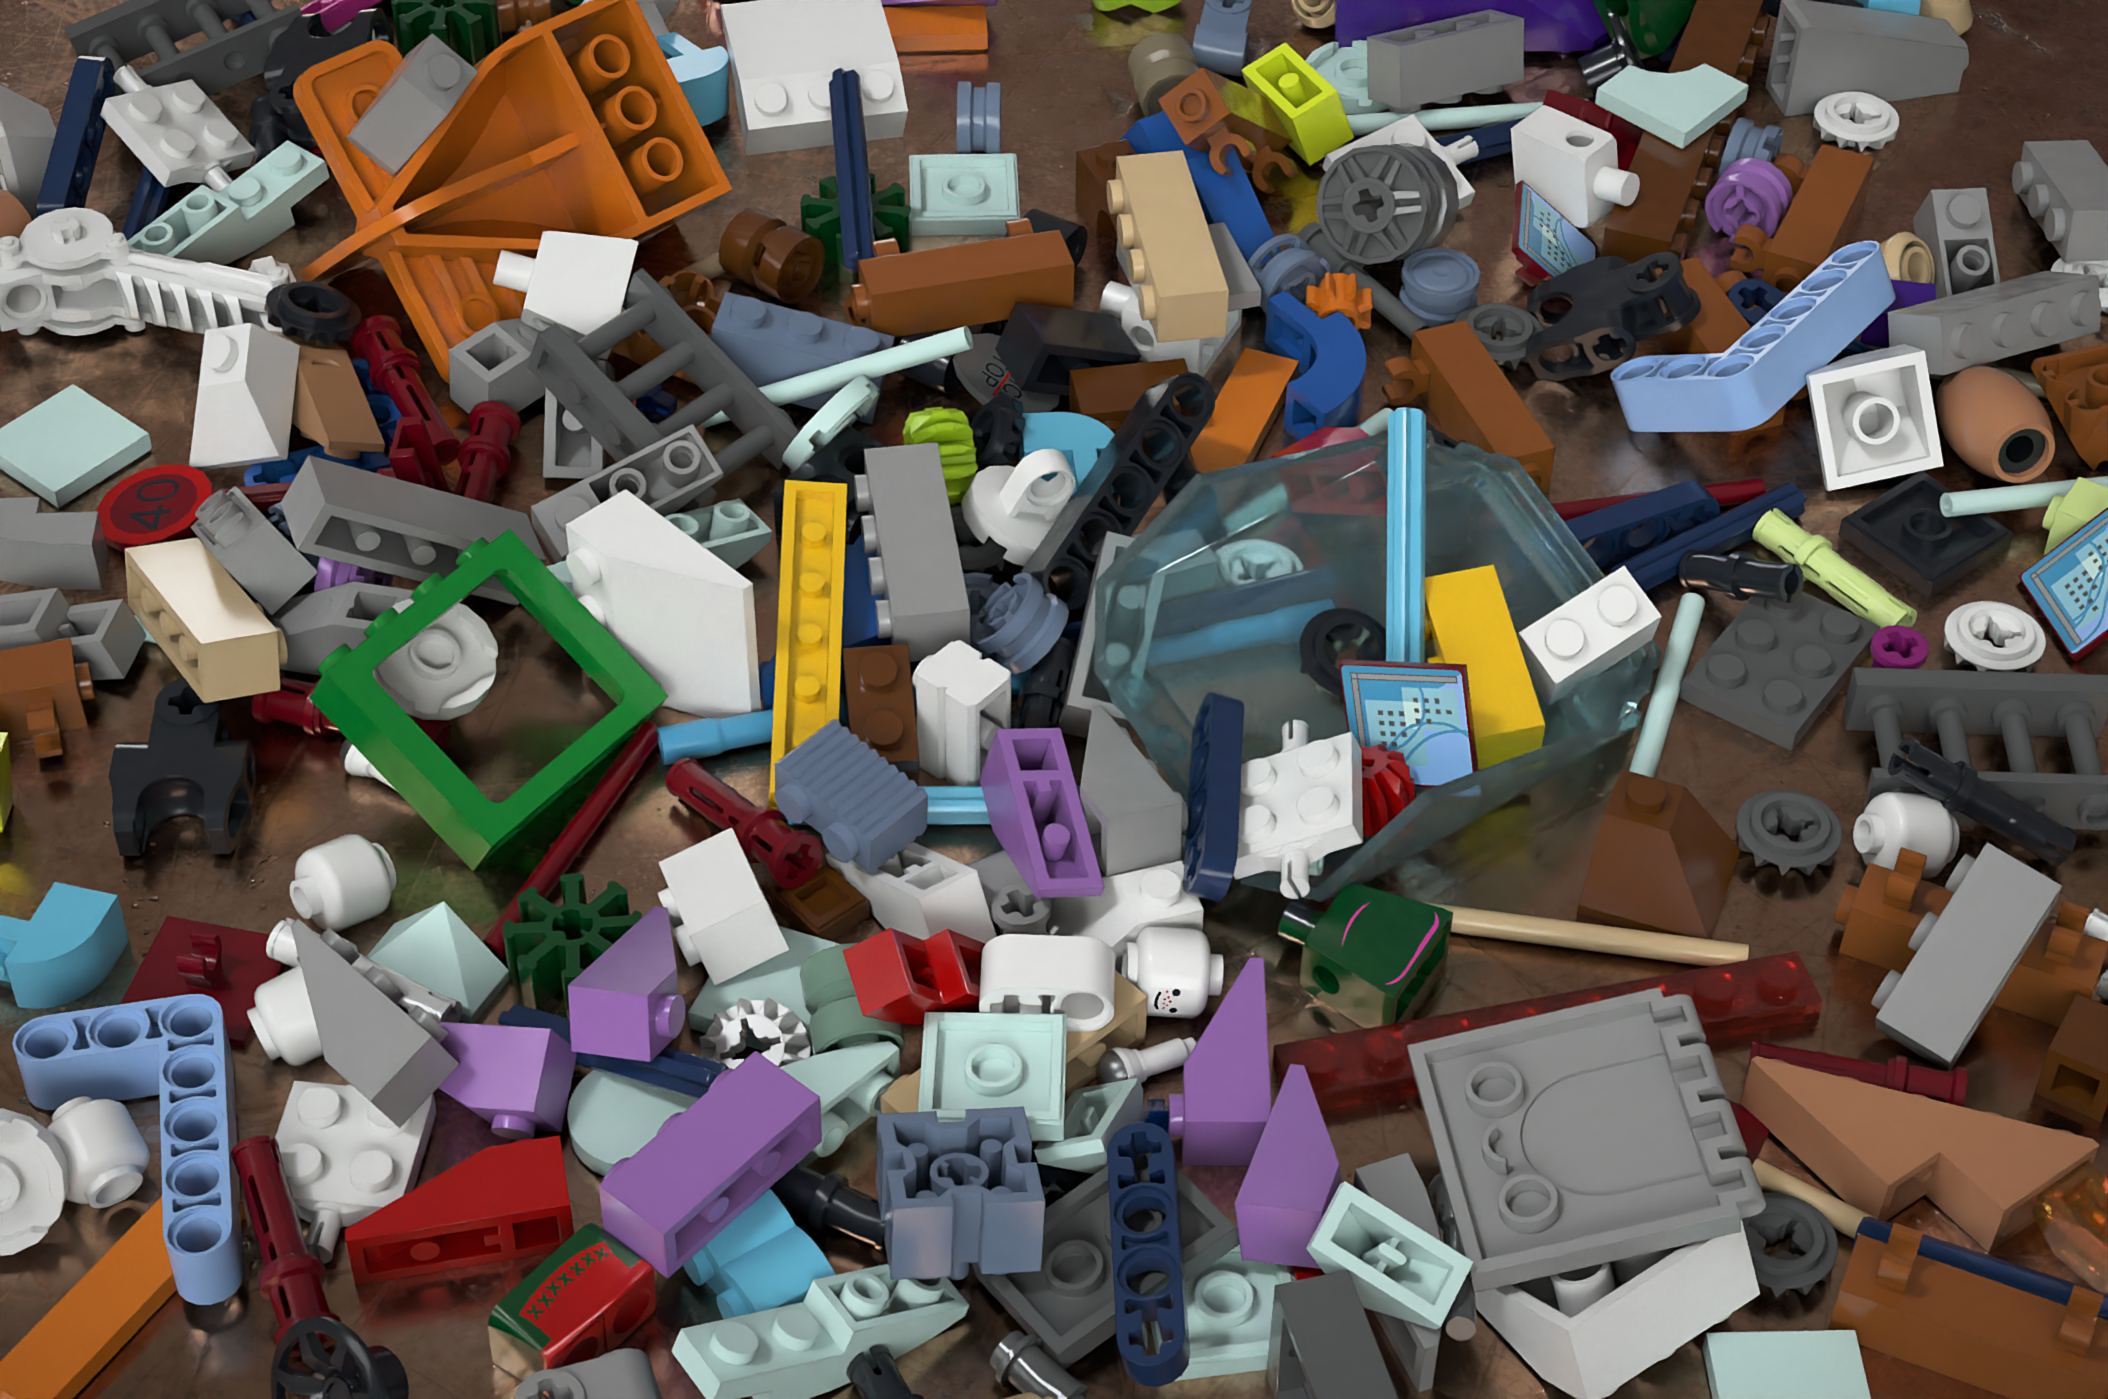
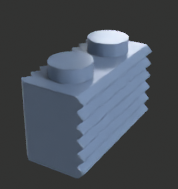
[774,719,928,874]

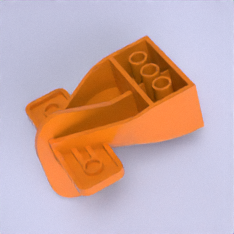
[293,0,733,384]

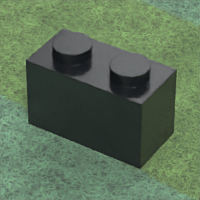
[995,302,1141,396]

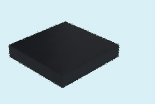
[1838,471,2014,599]

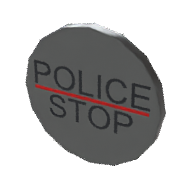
[953,333,1061,413]

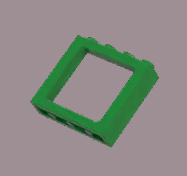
[309,528,669,871]

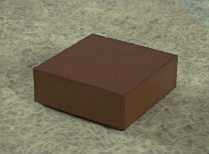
[775,863,870,941]

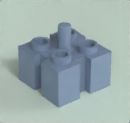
[875,1106,1045,1280]

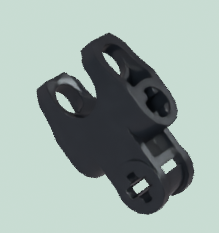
[264,8,394,148]
[1526,252,1702,381]
[108,678,256,856]

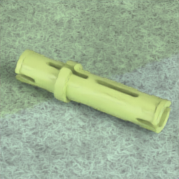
[1752,508,1917,629]

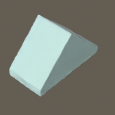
[1306,1181,1473,1330]

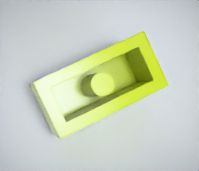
[1241,42,1354,166]

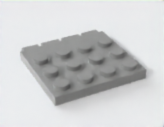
[1407,987,1766,1293]

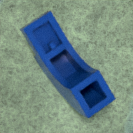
[1265,290,1366,441]

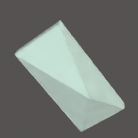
[366,901,510,1024]
[1034,1078,1144,1174]

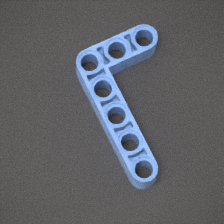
[1611,241,1896,432]
[12,994,244,1305]

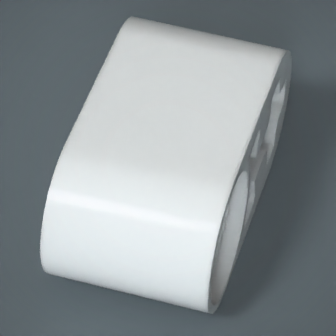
[979,934,1115,1032]

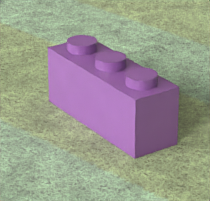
[599,1051,822,1279]

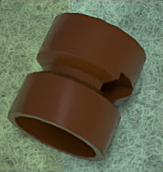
[718,207,825,305]

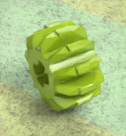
[903,407,978,507]

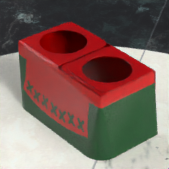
[488,1223,656,1397]

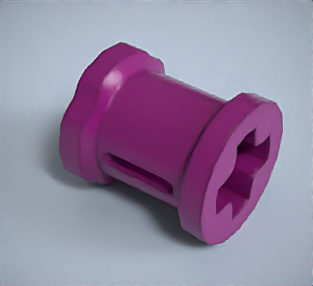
[1870,625,1929,669]

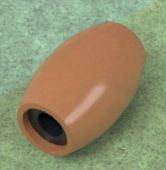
[1936,365,2055,483]

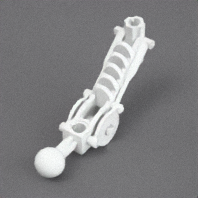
[0,207,297,336]

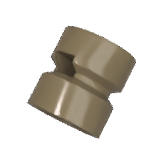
[1128,32,1200,117]

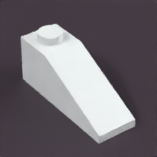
[826,842,997,944]

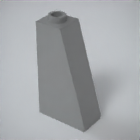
[1765,0,1969,117]

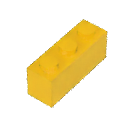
[1425,565,1545,770]

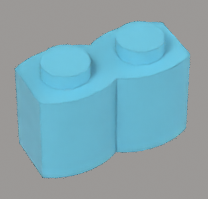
[683,1188,836,1319]

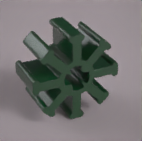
[391,0,501,67]
[800,173,912,284]
[503,873,642,1019]

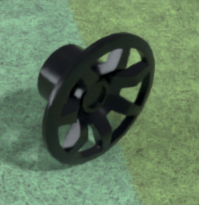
[1579,8,1647,99]
[270,1316,409,1399]

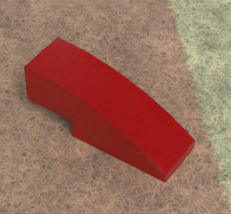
[843,928,985,1025]

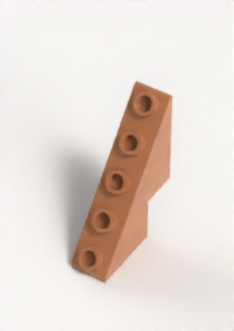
[1740,1056,2100,1253]

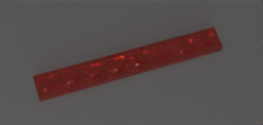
[1272,951,1823,1111]

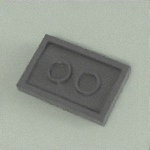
[1679,591,1881,751]
[972,1153,1240,1369]

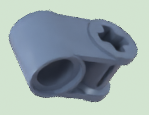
[1192,0,1252,77]

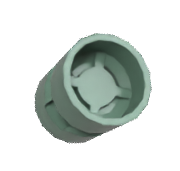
[800,943,905,1055]

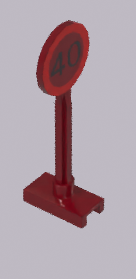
[96,415,450,552]

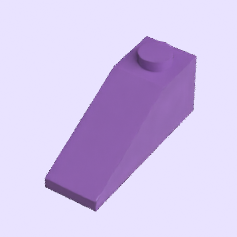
[979,728,1105,898]
[568,906,685,1062]
[1168,958,1272,1167]
[438,1022,577,1140]
[1235,1064,1342,1269]

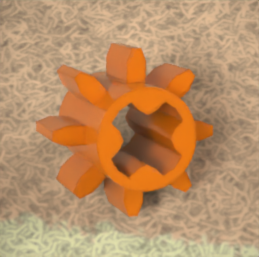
[1306,272,1373,331]

